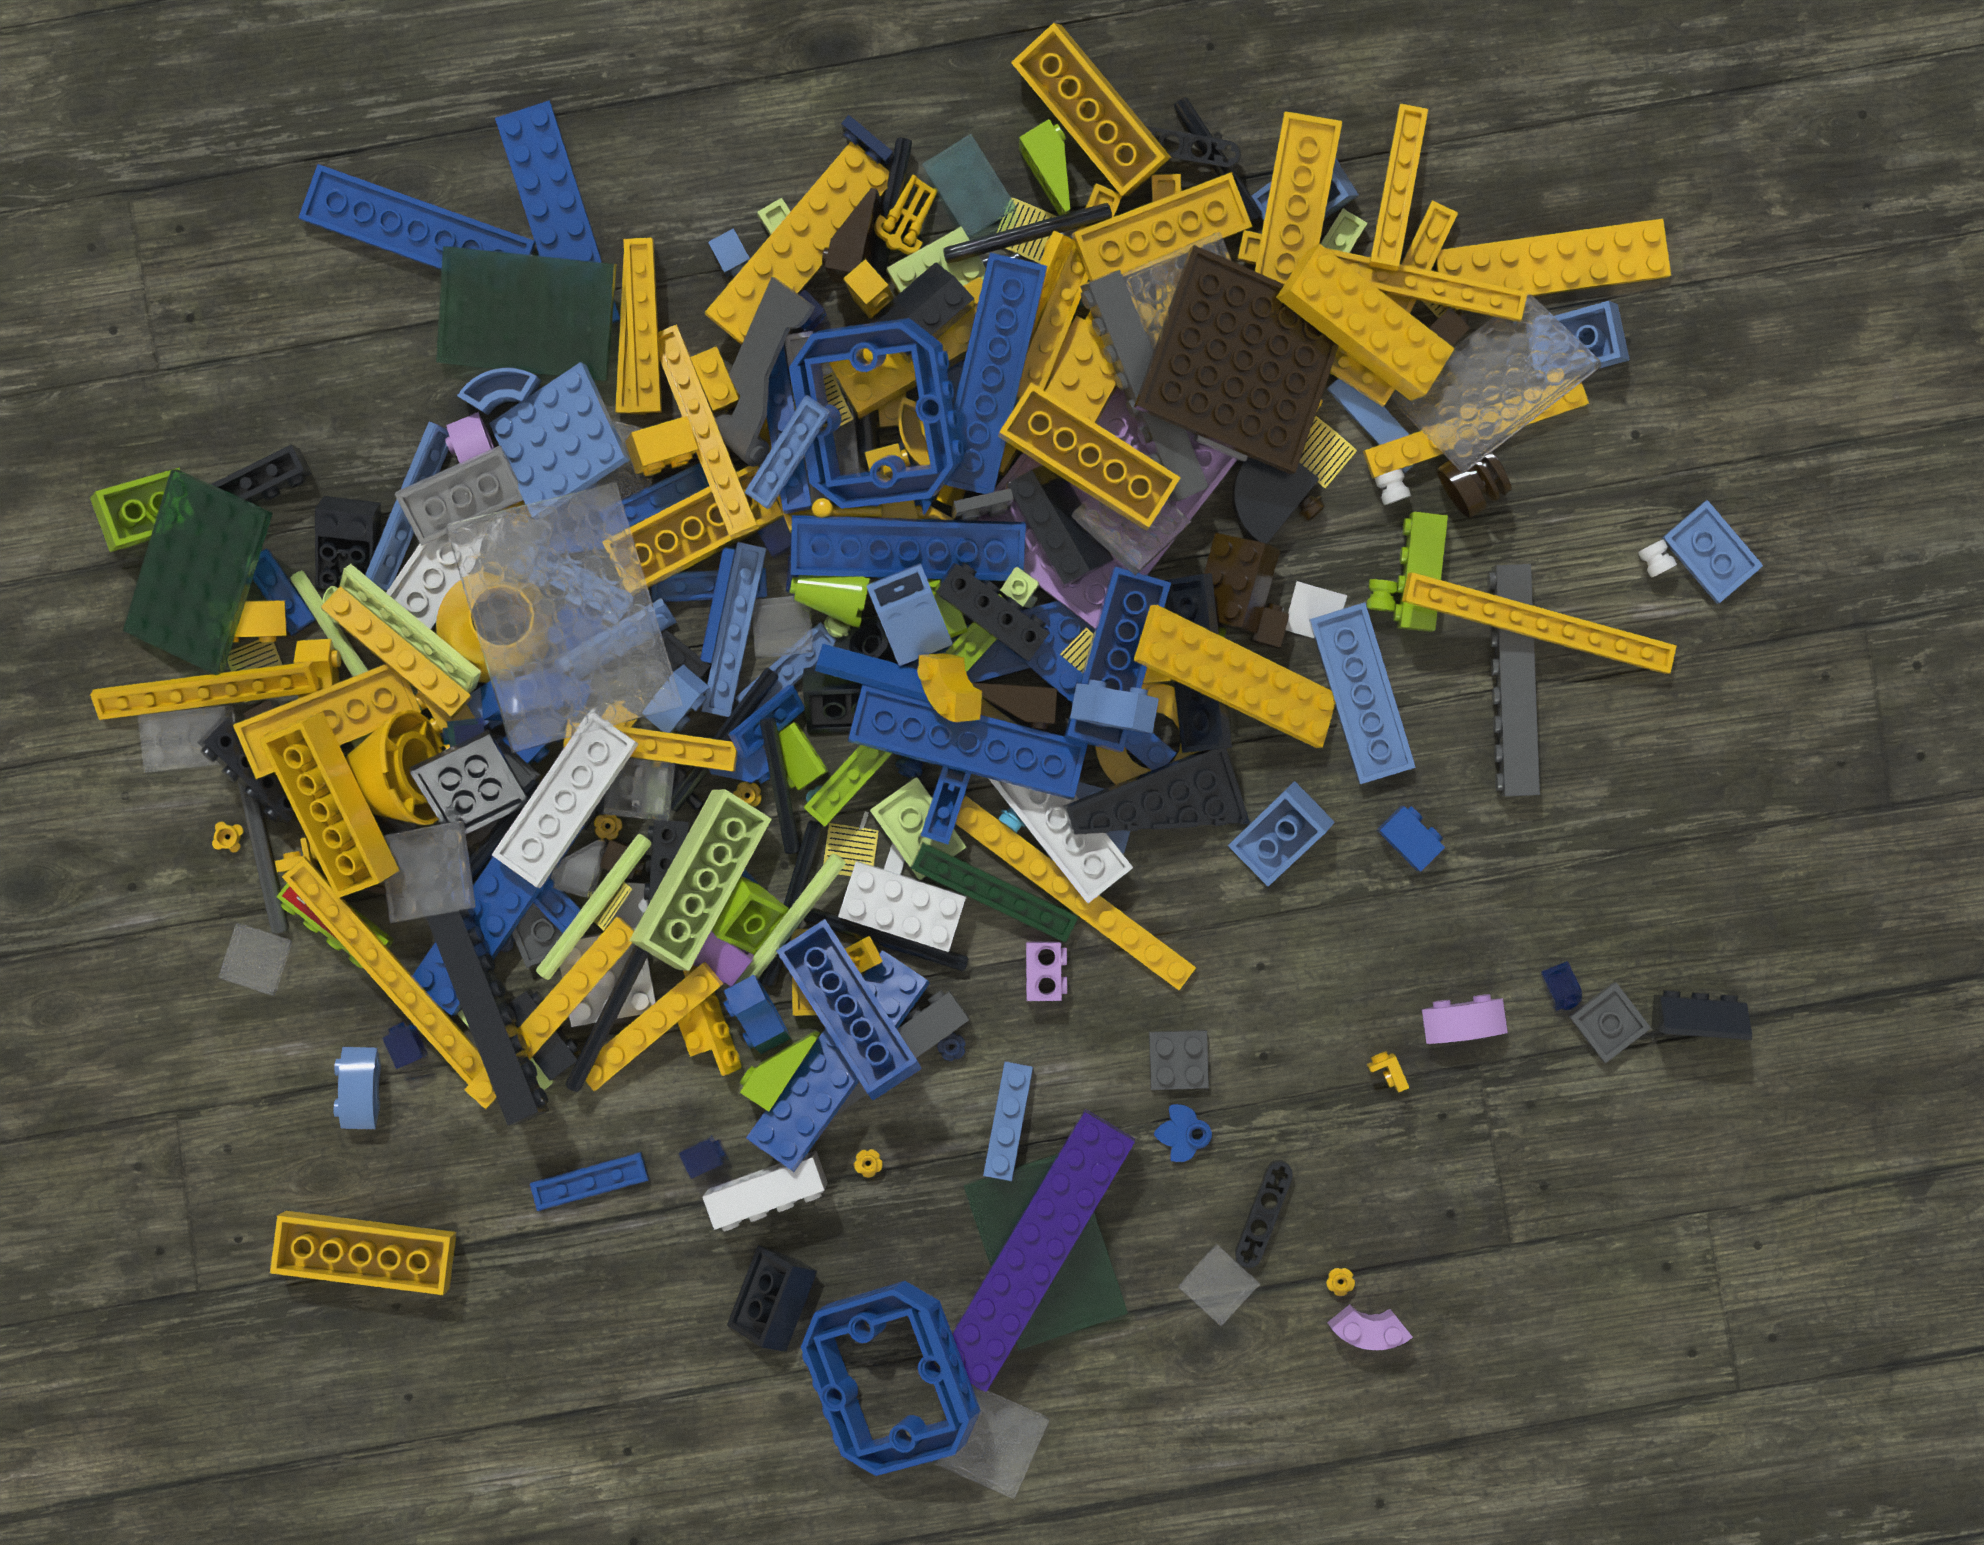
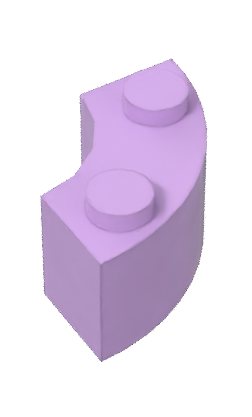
[445,412,494,463]
[1422,994,1508,1044]
[1327,1304,1413,1350]

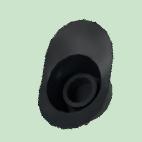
[833,617,892,660]

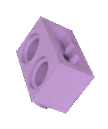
[1026,941,1067,1001]

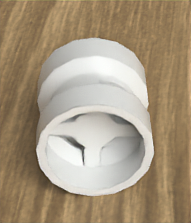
[1374,469,1411,505]
[1638,539,1677,578]

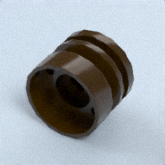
[1436,441,1512,518]

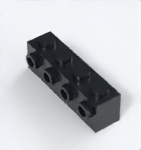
[188,444,312,526]
[933,562,1050,661]
[197,717,296,823]
[643,820,691,914]

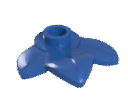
[1154,1104,1212,1162]

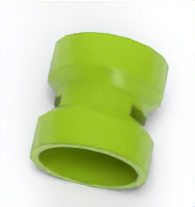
[1366,579,1398,612]

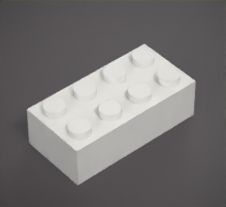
[838,861,966,952]
[703,1151,828,1231]

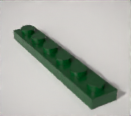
[910,842,1078,943]

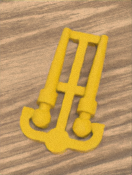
[874,175,938,255]

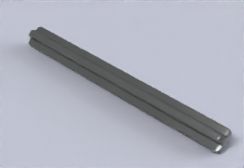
[238,782,288,934]

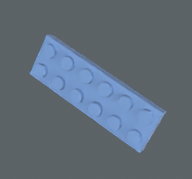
[1309,602,1416,784]

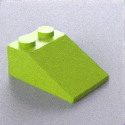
[1019,119,1070,216]
[90,468,199,552]
[739,1030,820,1111]

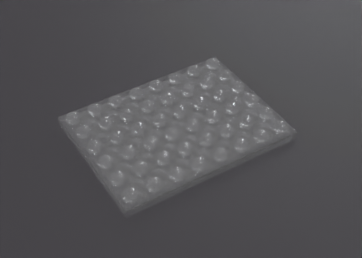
[445,482,683,753]

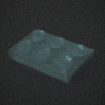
[922,134,1016,238]

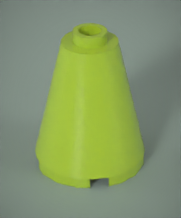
[789,575,870,628]

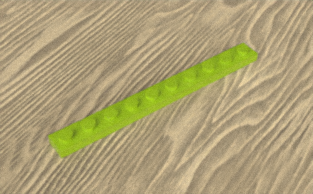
[804,594,1003,827]

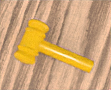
[812,498,883,518]

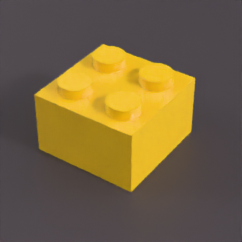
[625,416,698,477]

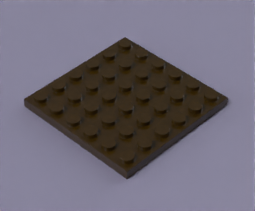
[1134,245,1339,475]

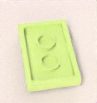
[886,226,986,293]
[870,777,966,880]

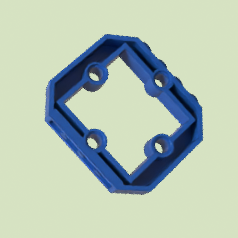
[789,318,964,509]
[801,1281,981,1476]

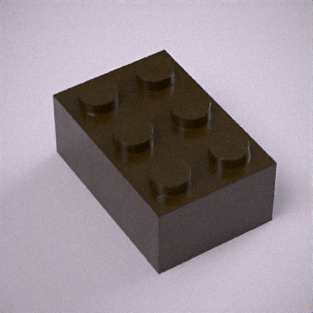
[1204,533,1280,634]

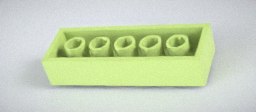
[629,789,772,971]

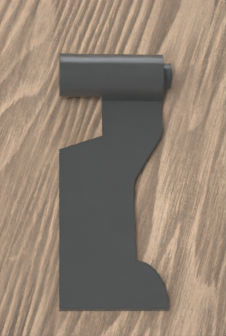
[714,277,815,467]

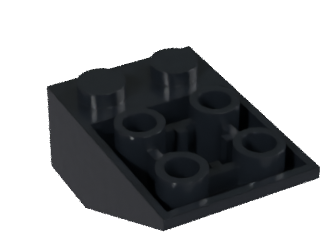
[315,496,381,590]

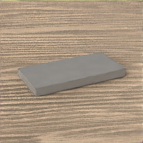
[395,445,523,546]

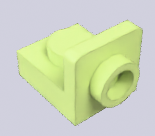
[1000,567,1039,608]

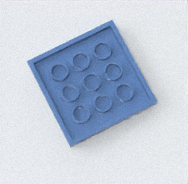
[489,362,630,521]

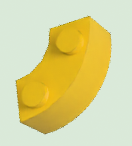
[898,397,930,466]
[210,600,286,643]
[293,639,341,699]
[917,653,982,722]

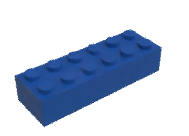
[1064,566,1171,753]
[776,919,922,1100]

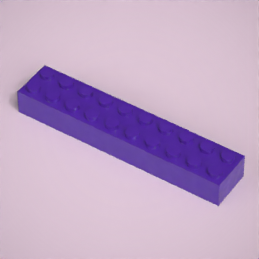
[952,1109,1135,1392]

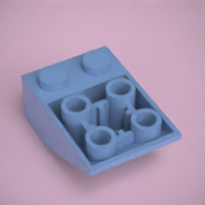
[866,563,953,666]

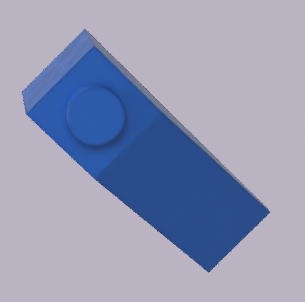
[921,766,971,845]

